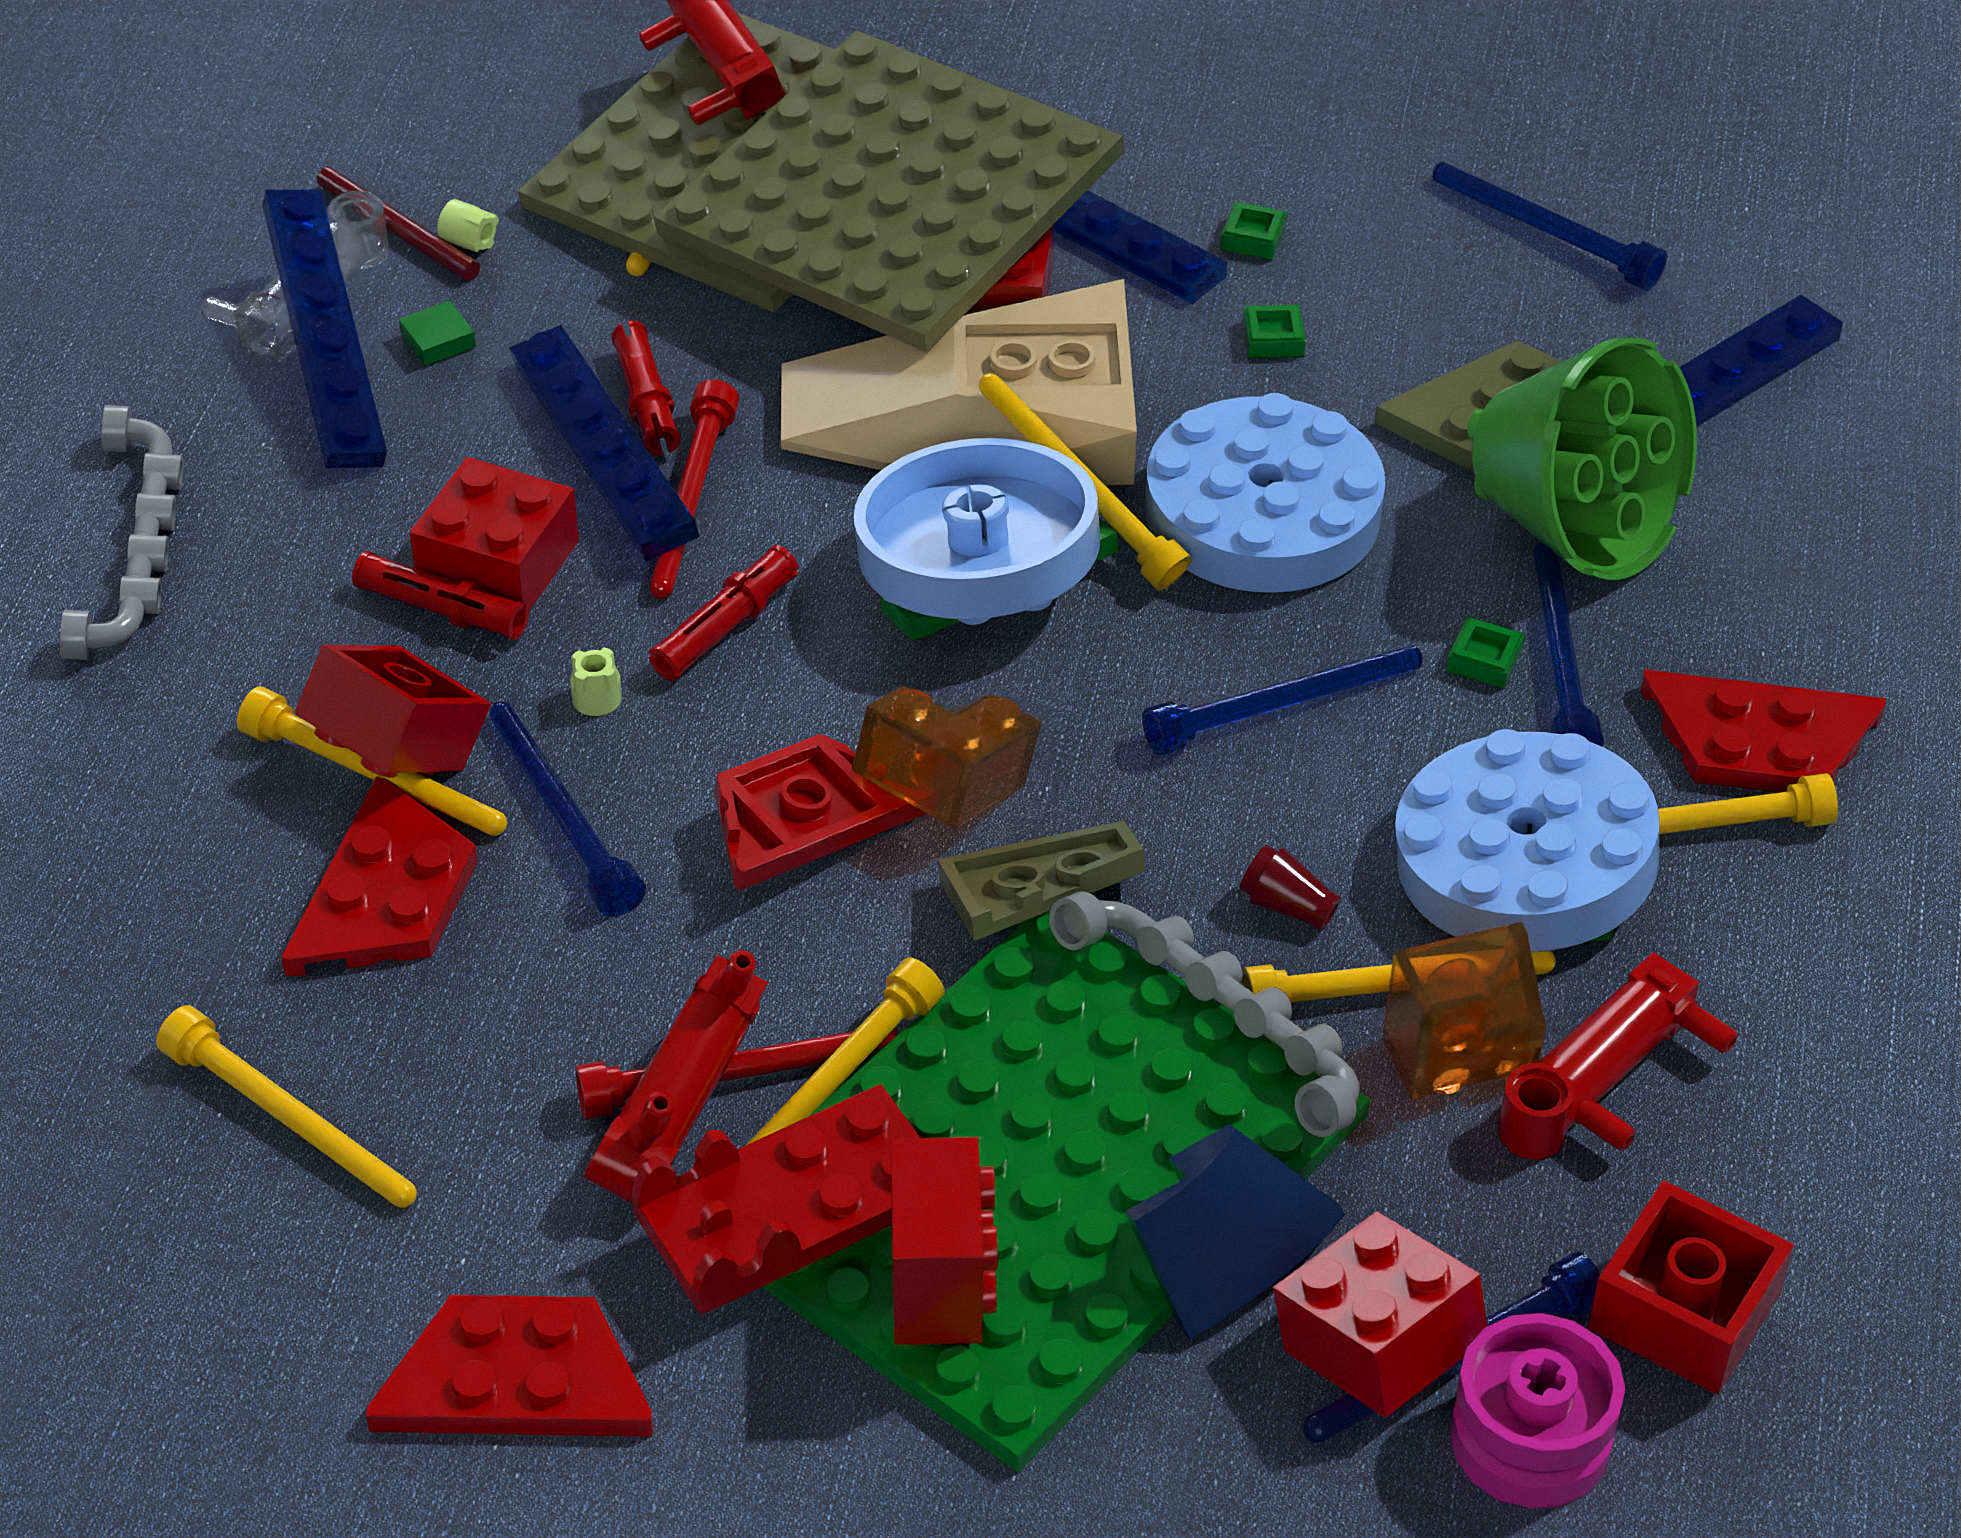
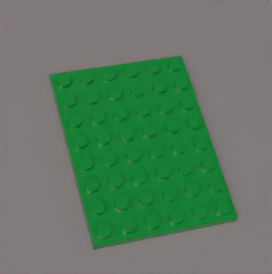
[762,910,1370,1473]

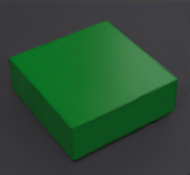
[1220,202,1288,260]
[398,300,476,366]
[1243,305,1306,358]
[1446,617,1526,689]

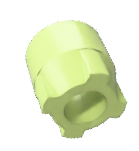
[437,199,499,252]
[570,647,622,716]

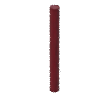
[317,167,480,282]

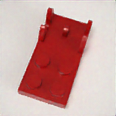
[632,1084,920,1316]

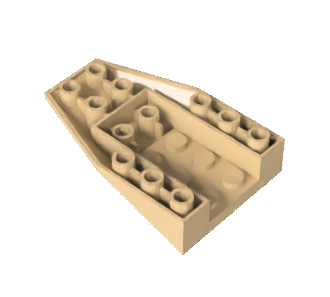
[781,279,1137,486]

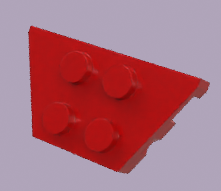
[1641,669,1886,793]
[714,734,943,891]
[281,776,478,977]
[366,1295,653,1437]

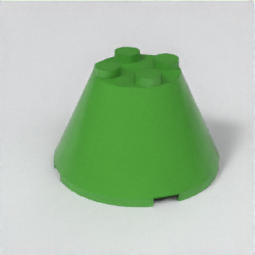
[1468,337,1697,580]

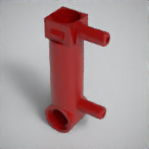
[639,0,786,126]
[583,950,768,1205]
[1498,952,1738,1160]

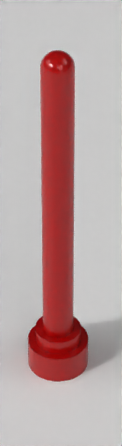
[649,379,740,599]
[575,1028,899,1120]

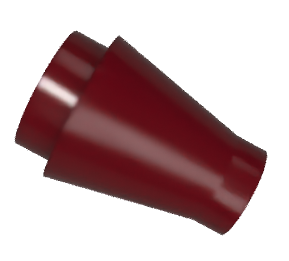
[1239,845,1342,931]

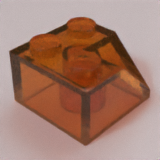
[852,686,1042,829]
[1382,922,1546,1100]

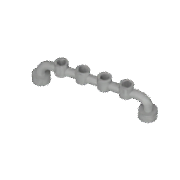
[60,405,183,660]
[1049,891,1360,1137]

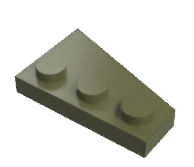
[1374,340,1562,471]
[937,820,1145,941]

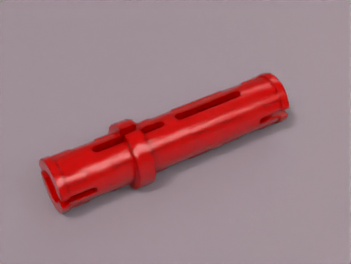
[611,320,681,456]
[648,545,799,681]
[352,551,529,640]

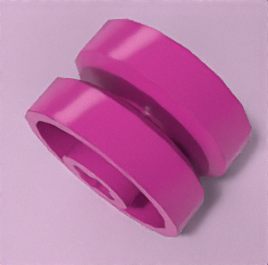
[1449,1313,1626,1509]

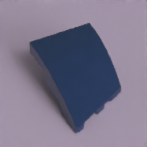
[1125,1124,1345,1339]

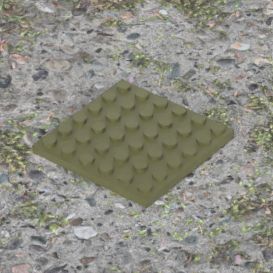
[518,13,835,313]
[654,30,1124,352]

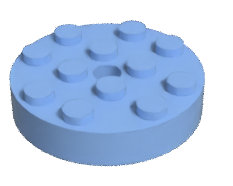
[1145,393,1385,593]
[854,438,1100,625]
[1395,729,1659,951]

